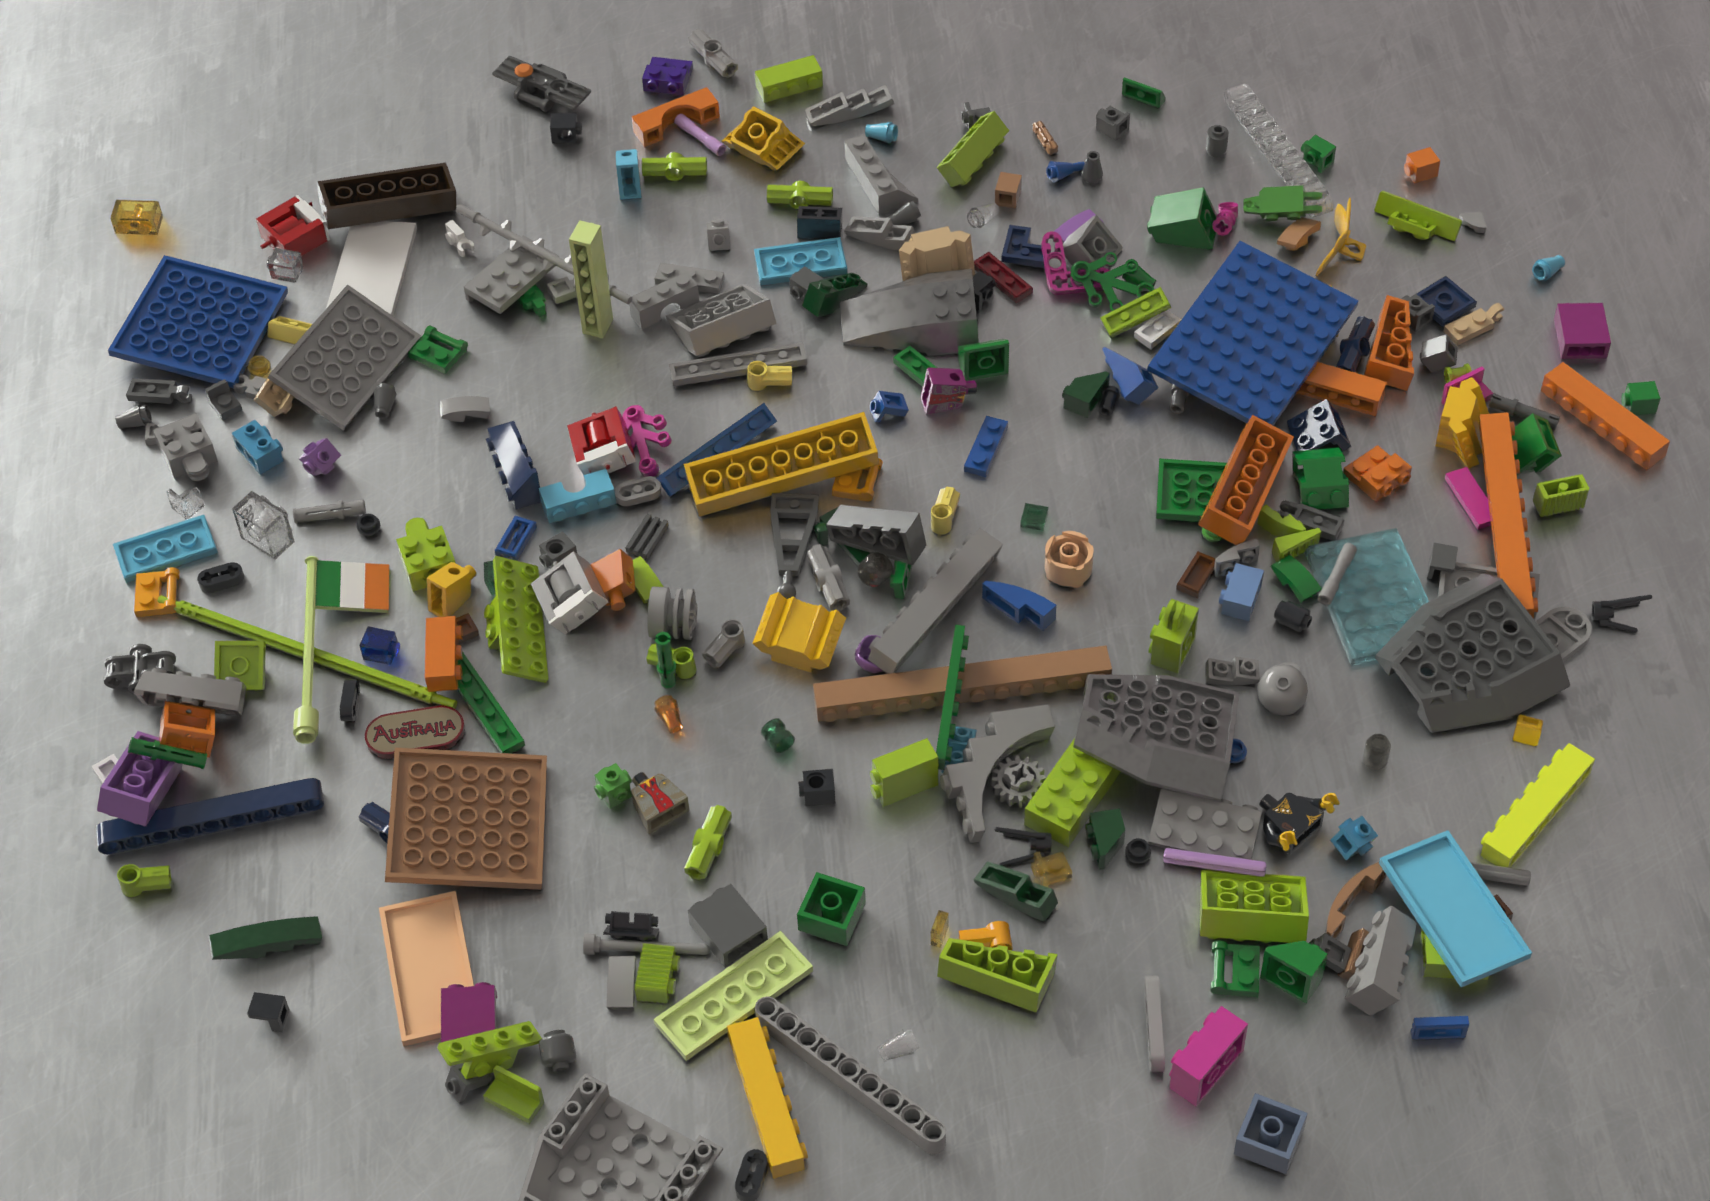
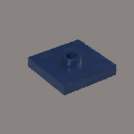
[1416,276,1477,327]

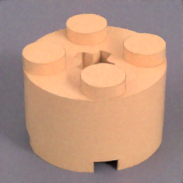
[1044,531,1094,588]

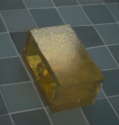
[110,200,163,235]

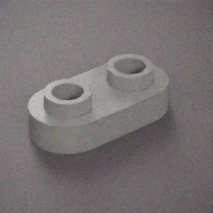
[615,476,661,506]

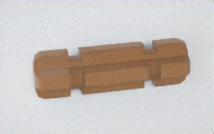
[1032,121,1058,155]

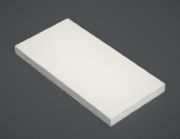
[326,221,417,316]

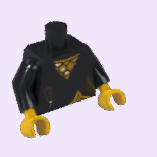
[1259,793,1340,855]

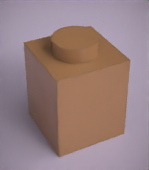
[995,172,1022,209]

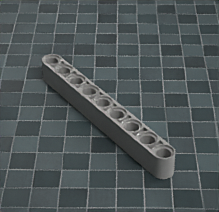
[755,996,946,1155]

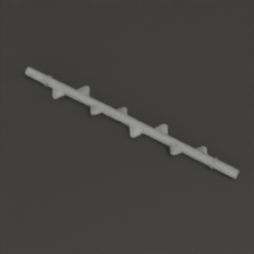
[456,204,633,305]

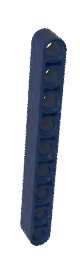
[96,778,324,855]

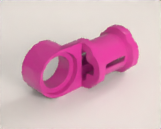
[1213,202,1238,236]

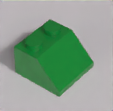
[958,339,1009,381]
[1260,941,1328,1004]

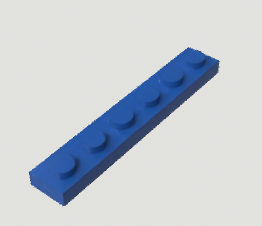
[656,403,777,497]

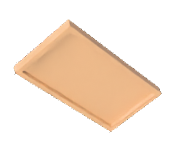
[379,891,474,1047]

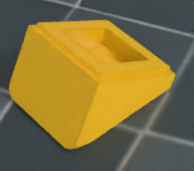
[1513,714,1543,746]

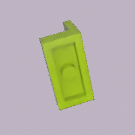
[483,1065,545,1124]

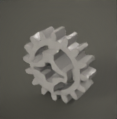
[991,755,1047,808]

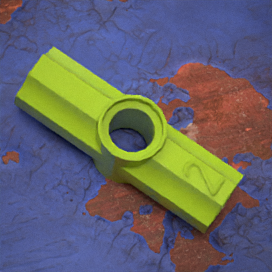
[642,152,707,181]
[767,180,833,209]
[684,805,732,881]

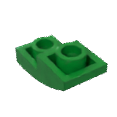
[1270,555,1322,603]

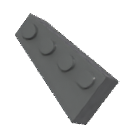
[826,505,927,565]

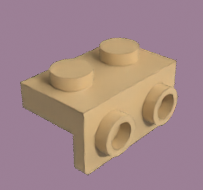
[254,367,295,417]

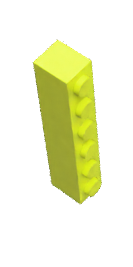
[1480,743,1595,868]

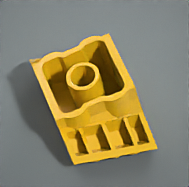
[721,106,805,171]
[1435,377,1489,468]
[752,592,846,673]

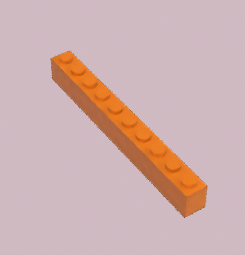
[1479,412,1538,619]

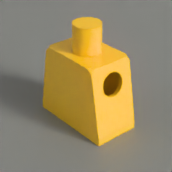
[427,562,477,617]

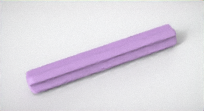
[1163,848,1267,877]

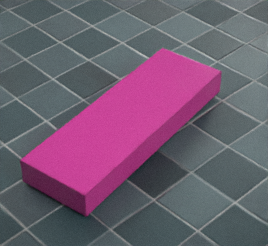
[1445,467,1491,530]

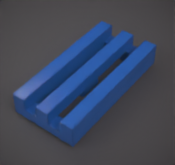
[494,516,537,561]
[1411,1016,1469,1040]

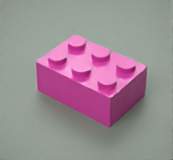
[1169,1006,1248,1106]

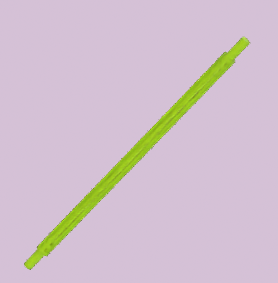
[157,595,458,709]

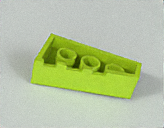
[937,938,1058,1012]

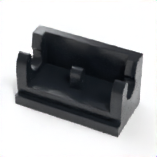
[797,206,842,239]

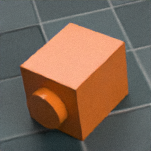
[1404,147,1440,184]

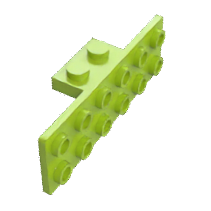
[484,556,548,683]

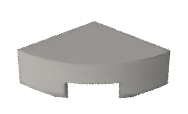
[1459,212,1486,233]
[145,423,159,446]

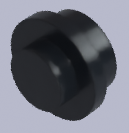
[357,513,381,536]
[1125,838,1151,863]

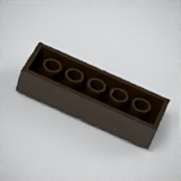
[318,162,456,230]

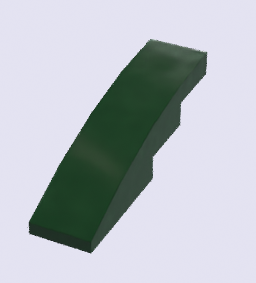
[209,916,322,960]

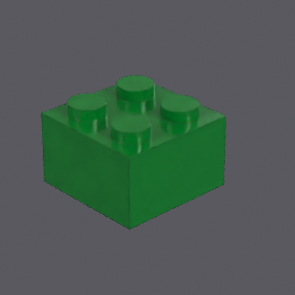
[797,872,866,946]

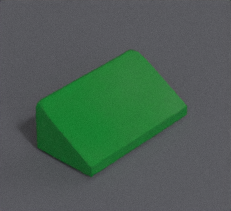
[1122,77,1166,108]

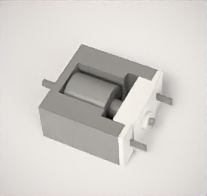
[531,551,608,634]

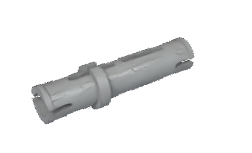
[293,500,366,523]

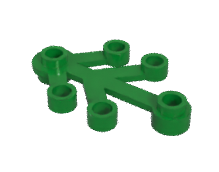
[1071,252,1154,312]

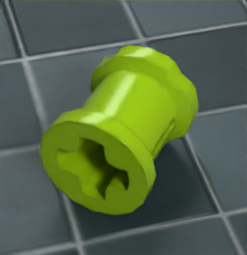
[1444,363,1472,383]

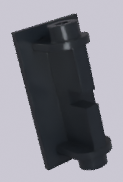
[603,911,659,941]

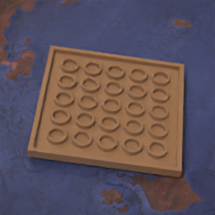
[385,748,547,890]

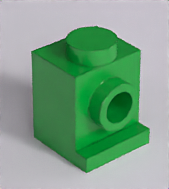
[1301,134,1336,173]

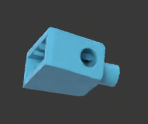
[616,149,642,200]

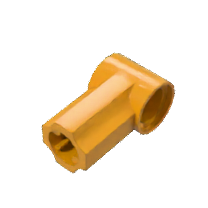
[959,921,1013,951]

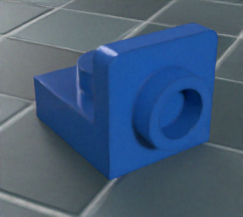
[870,391,909,422]

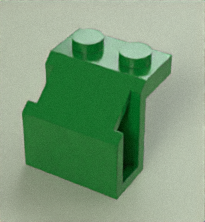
[1512,413,1562,475]
[1292,448,1349,510]

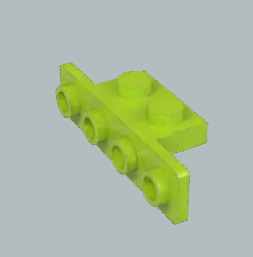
[1374,191,1462,241]
[437,1021,542,1079]

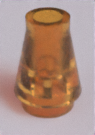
[654,695,683,734]

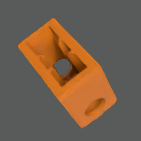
[590,549,635,611]

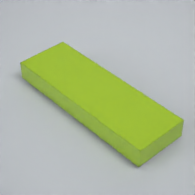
[1100,287,1171,338]

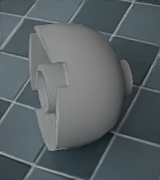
[1258,664,1308,716]

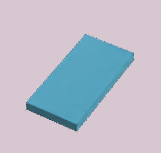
[754,237,848,286]
[113,515,218,583]

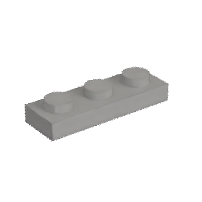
[654,262,725,294]

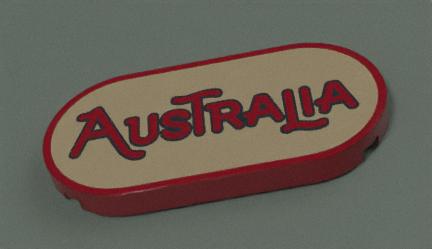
[365,705,465,759]

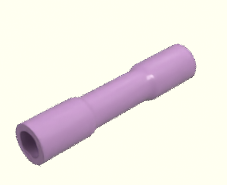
[674,114,726,156]

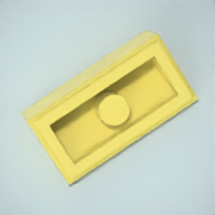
[267,316,312,344]

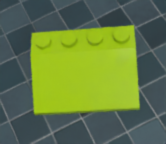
[1199,869,1309,943]

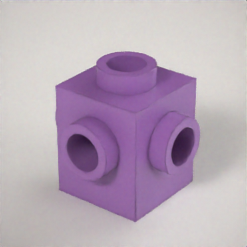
[299,438,342,476]

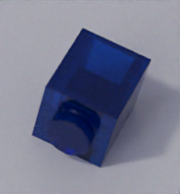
[359,626,400,665]

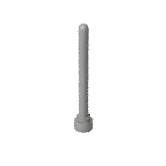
[583,933,710,955]

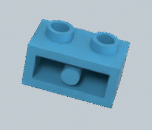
[232,420,284,475]

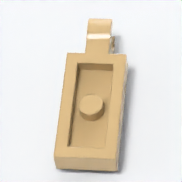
[1443,303,1504,346]

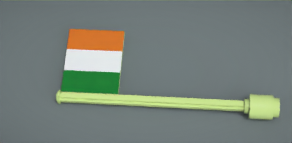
[293,556,389,744]

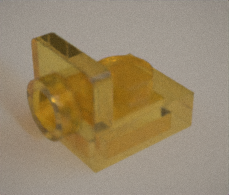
[1031,851,1072,886]

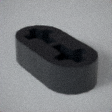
[197,562,244,593]
[340,679,360,721]
[735,1149,768,1201]

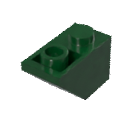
[1085,808,1125,870]

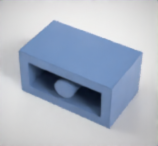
[1219,563,1264,621]

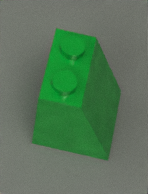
[1147,187,1217,250]

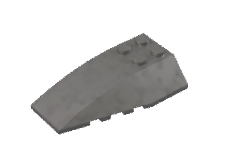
[840,269,979,356]

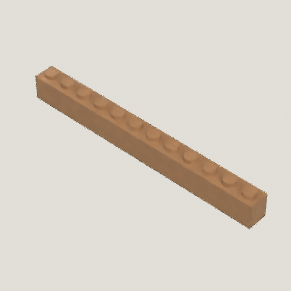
[813,645,1112,722]

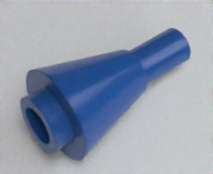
[1046,161,1085,183]

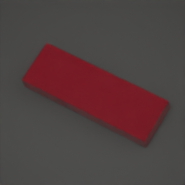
[974,252,1033,304]

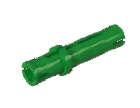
[655,632,676,688]
[128,737,207,769]

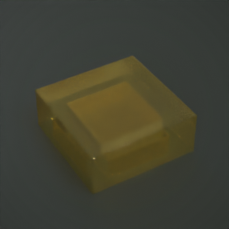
[931,910,949,948]

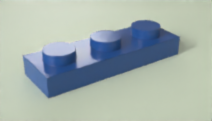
[964,416,1008,478]

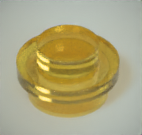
[248,356,271,377]

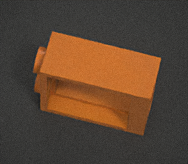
[159,701,215,758]

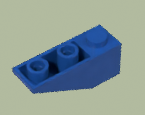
[1102,347,1159,405]

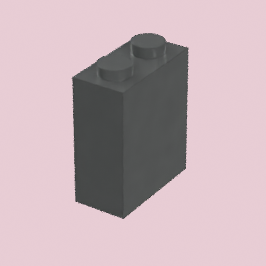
[688,884,768,967]

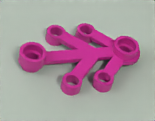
[622,405,672,477]

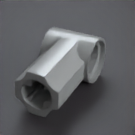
[702,619,745,668]

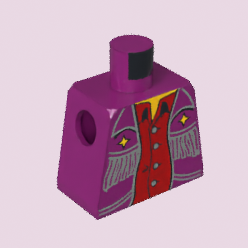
[920,368,977,414]

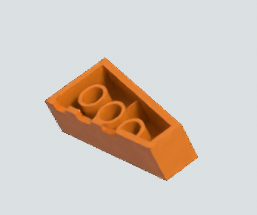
[1364,295,1414,391]

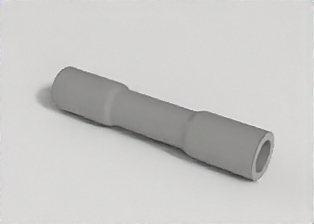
[1318,543,1357,605]

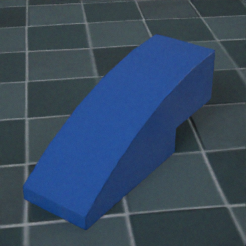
[982,581,1057,631]

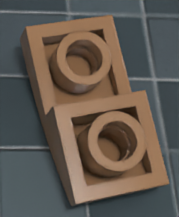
[1277,217,1321,250]

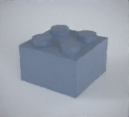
[1234,1093,1308,1174]

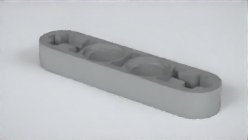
[1144,976,1165,1072]

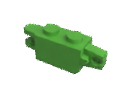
[1243,185,1322,221]

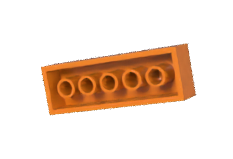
[1198,415,1294,545]

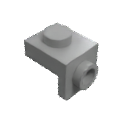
[707,219,730,251]

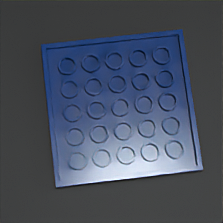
[108,255,288,388]

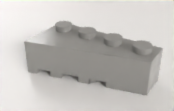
[1345,906,1417,1016]

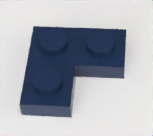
[1001,225,1048,268]

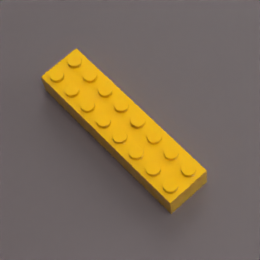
[684,412,879,517]

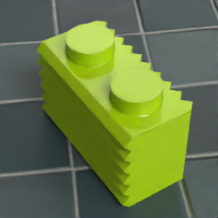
[1533,474,1590,517]
[635,943,680,1004]

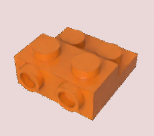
[1343,445,1412,502]

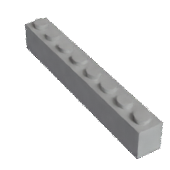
[868,528,1003,674]

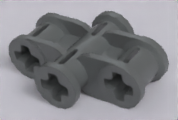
[104,644,176,695]

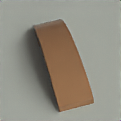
[1325,862,1386,939]

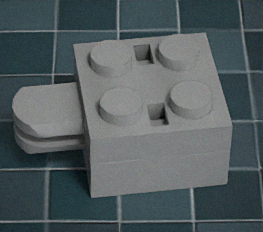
[153,413,218,481]

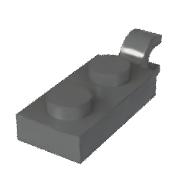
[126,378,192,404]

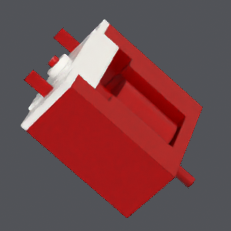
[256,195,330,264]
[567,406,636,475]

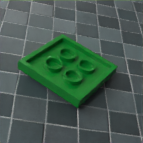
[1156,458,1227,522]

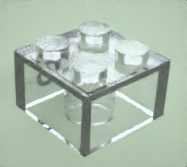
[232,491,295,560]

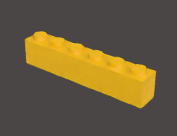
[727,1017,808,1179]

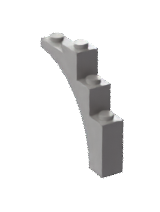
[940,704,1055,843]

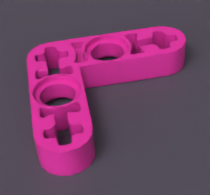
[1041,231,1110,295]

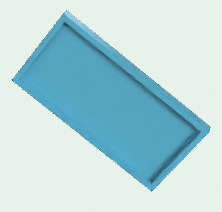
[1379,830,1532,987]

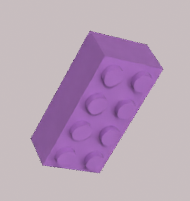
[97,731,182,826]

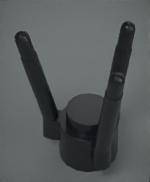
[1592,595,1652,633]
[994,827,1052,867]

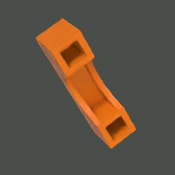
[631,87,720,147]

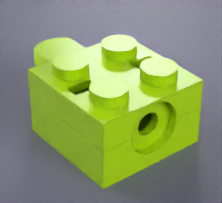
[396,517,456,592]
[1148,599,1199,674]

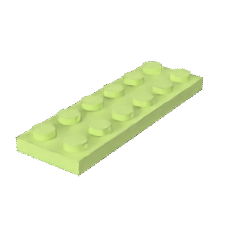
[654,931,813,1061]

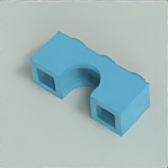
[539,469,616,523]

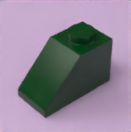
[1062,371,1110,418]

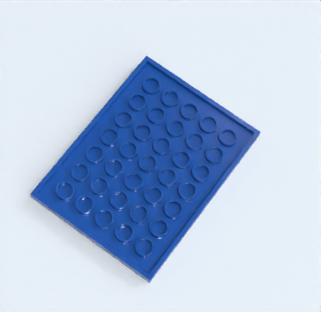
[1147,241,1359,426]

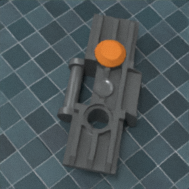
[492,56,591,112]

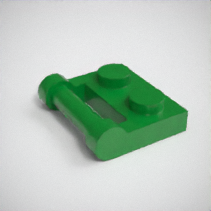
[408,325,468,374]
[1211,940,1260,998]

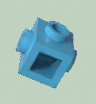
[1330,816,1378,860]

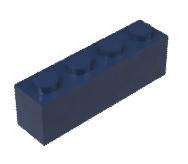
[485,421,541,510]

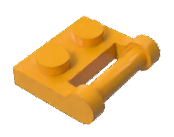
[832,458,883,502]
[134,567,180,617]

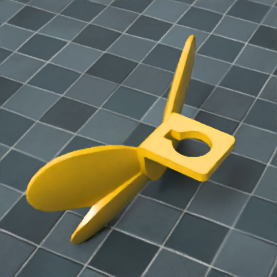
[1315,197,1366,277]

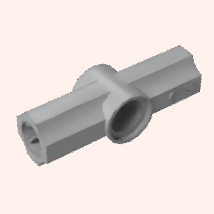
[688,28,738,78]
[807,544,850,611]

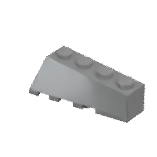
[844,134,918,214]
[134,668,246,716]

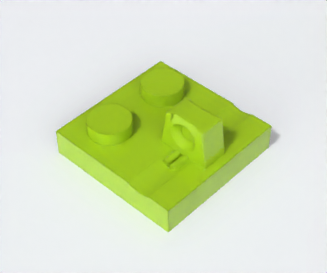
[214,641,266,690]

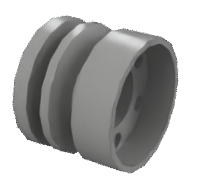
[647,586,698,640]

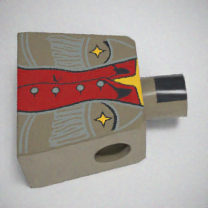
[631,772,690,834]

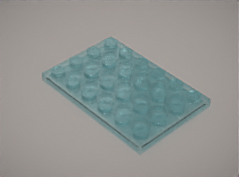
[1304,528,1429,665]

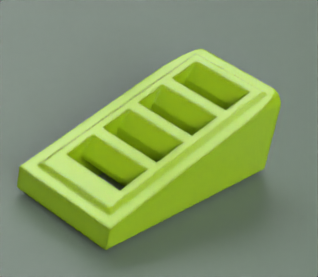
[1272,528,1321,562]

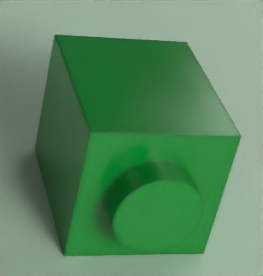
[1621,381,1661,415]

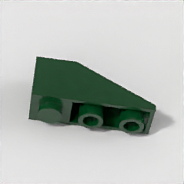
[802,273,868,317]

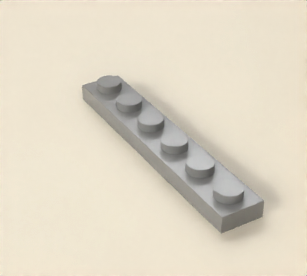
[669,342,807,386]

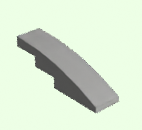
[805,85,895,126]
[844,216,915,251]

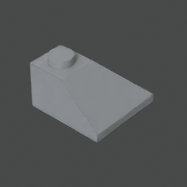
[1063,215,1123,269]

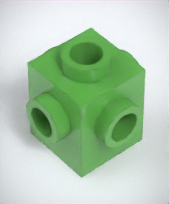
[594,763,632,809]

